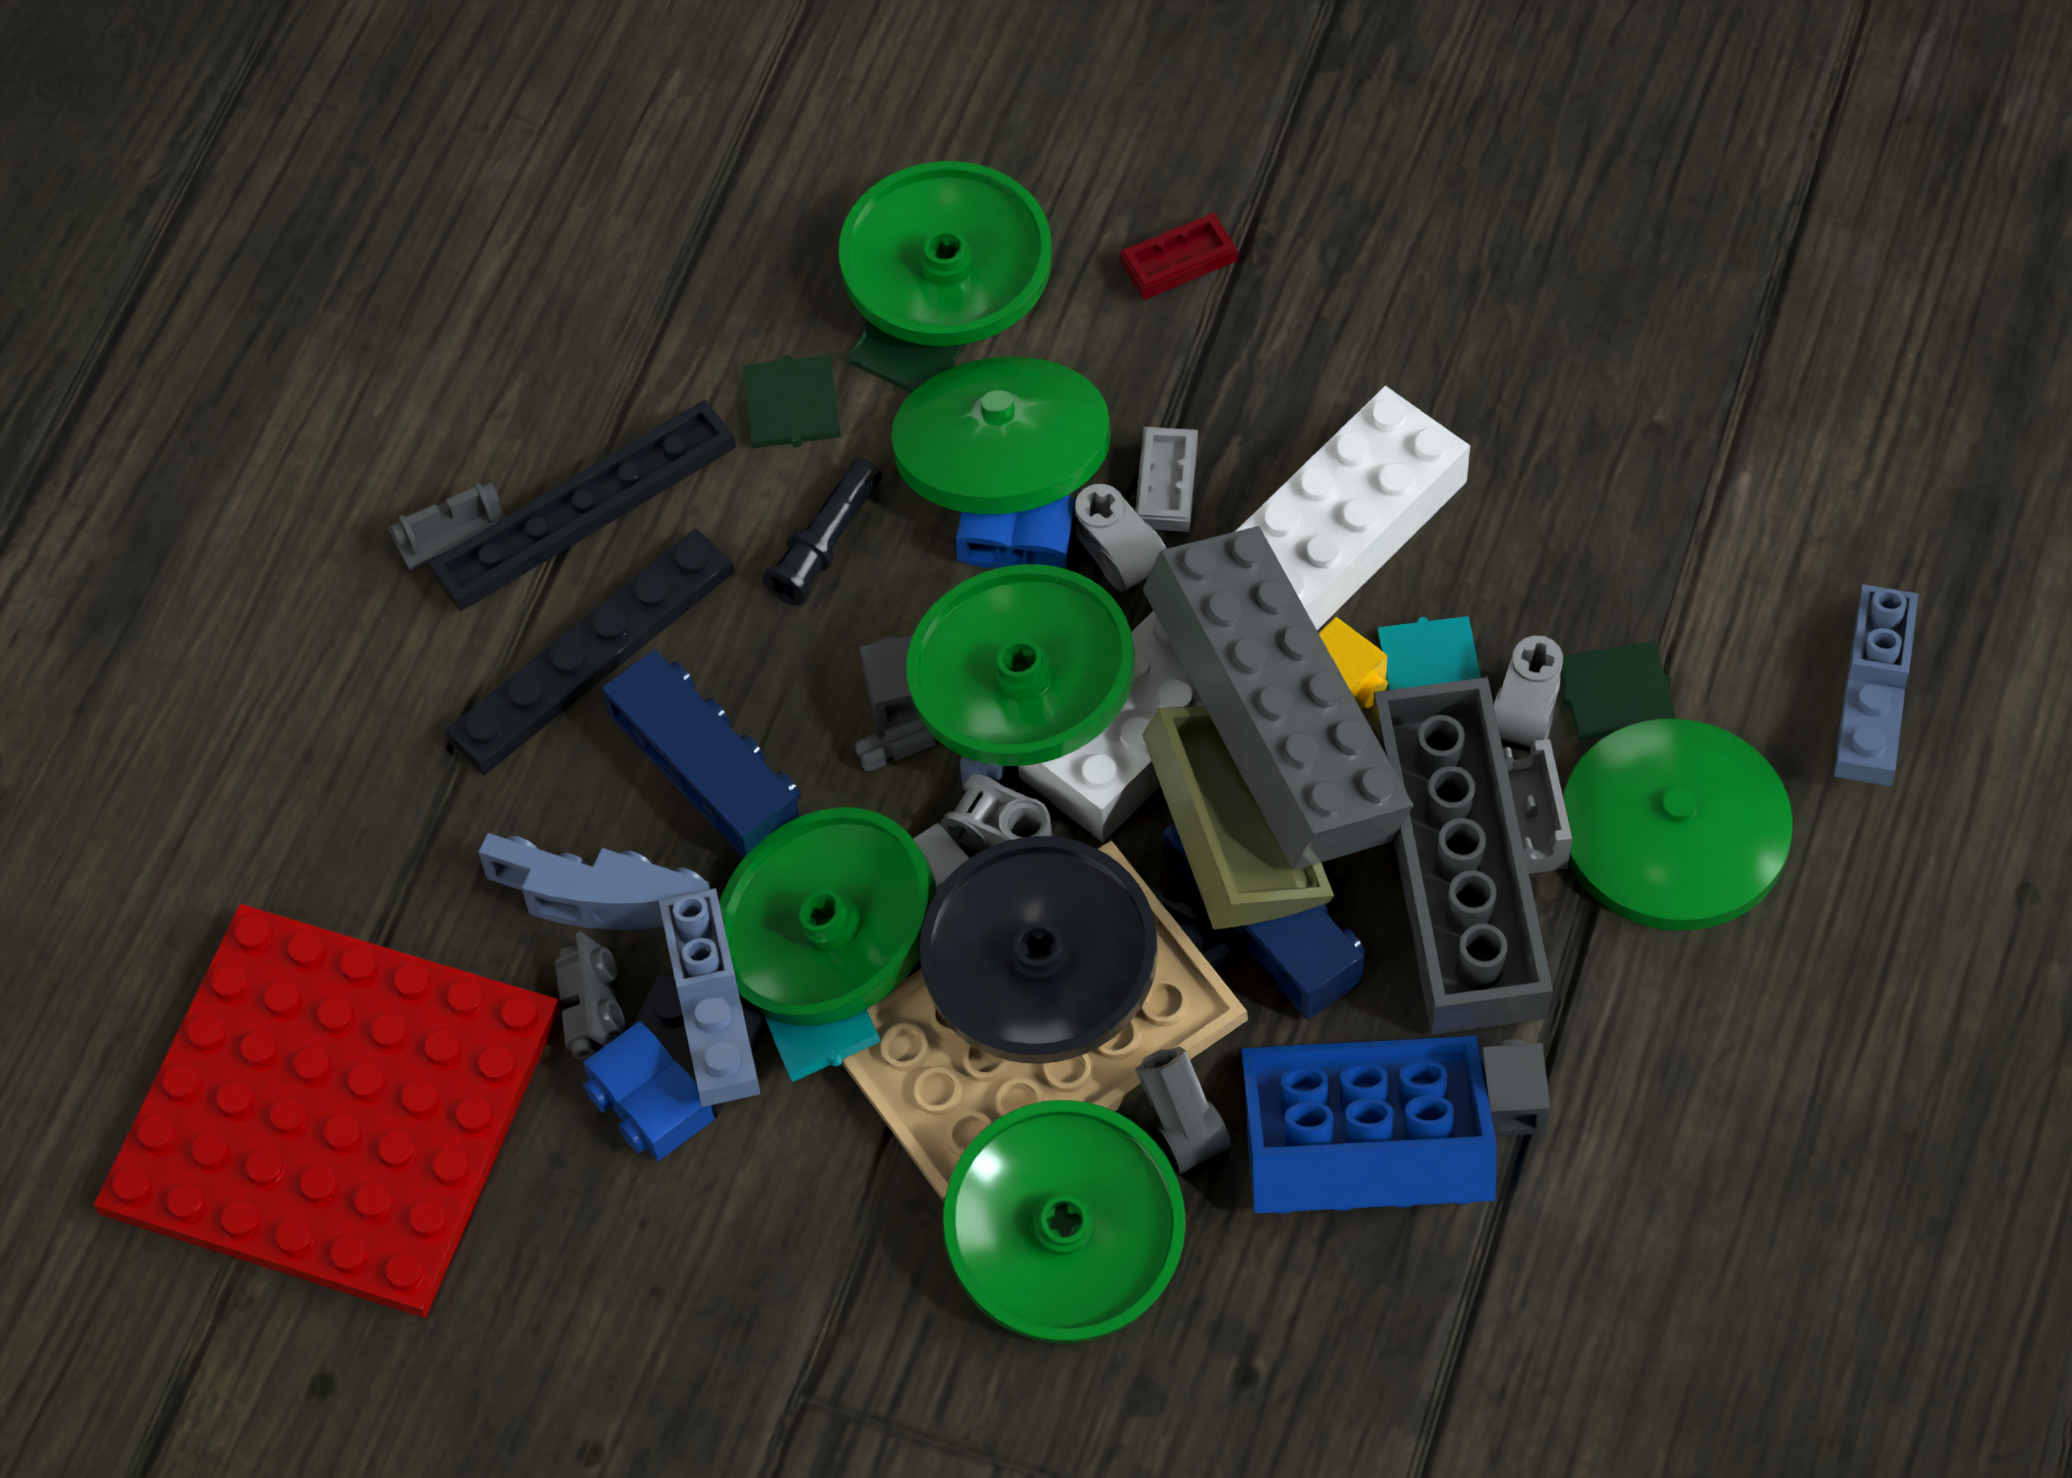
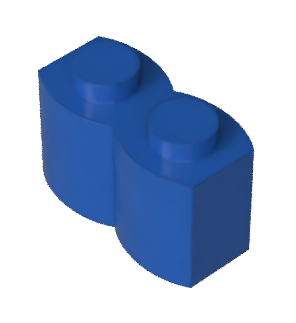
[956,495,1076,569]
[583,1021,715,1161]

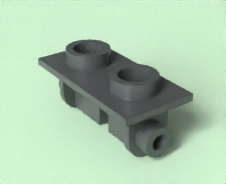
[388,481,505,571]
[555,932,625,1060]

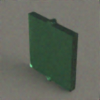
[847,321,968,393]
[743,354,841,448]
[1561,641,1676,741]

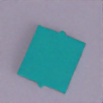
[1377,616,1481,690]
[764,1009,881,1082]

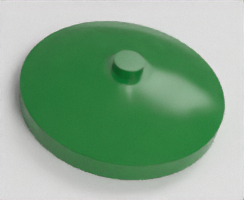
[839,161,1052,346]
[891,356,1110,515]
[906,564,1136,766]
[1563,719,1792,931]
[719,807,937,1025]
[942,1100,1185,1344]

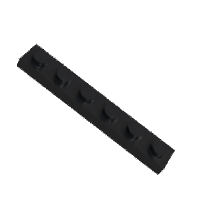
[429,399,736,612]
[445,528,734,775]

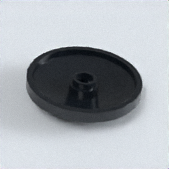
[920,836,1158,1064]

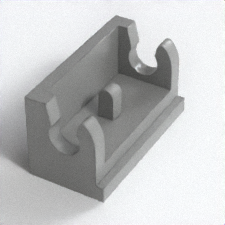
[1503,739,1572,874]

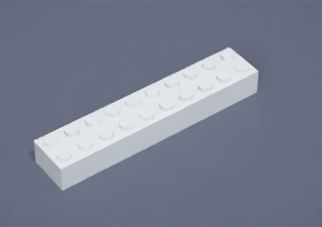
[1018,386,1470,843]

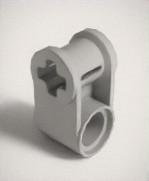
[1075,484,1166,593]
[1494,635,1563,748]
[940,774,1053,851]

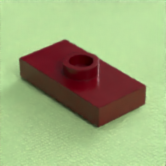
[1119,212,1238,300]

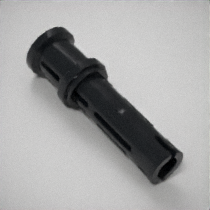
[762,457,883,605]

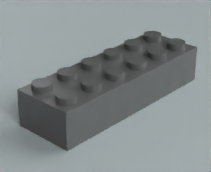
[1142,526,1414,870]
[1371,677,1553,1035]

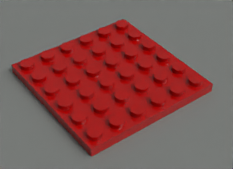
[94,904,561,1318]

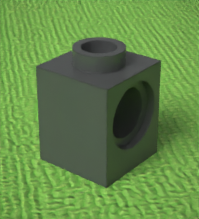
[859,635,918,732]
[1481,1039,1550,1136]

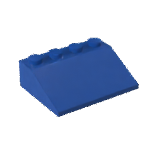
[1241,1036,1496,1214]

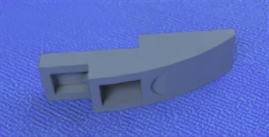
[1834,584,1919,787]
[479,833,710,930]
[659,888,761,1107]

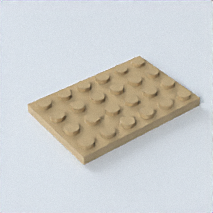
[841,841,1248,1202]

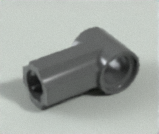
[1135,1046,1232,1175]

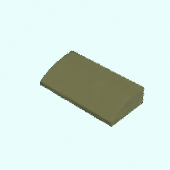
[1142,706,1334,929]

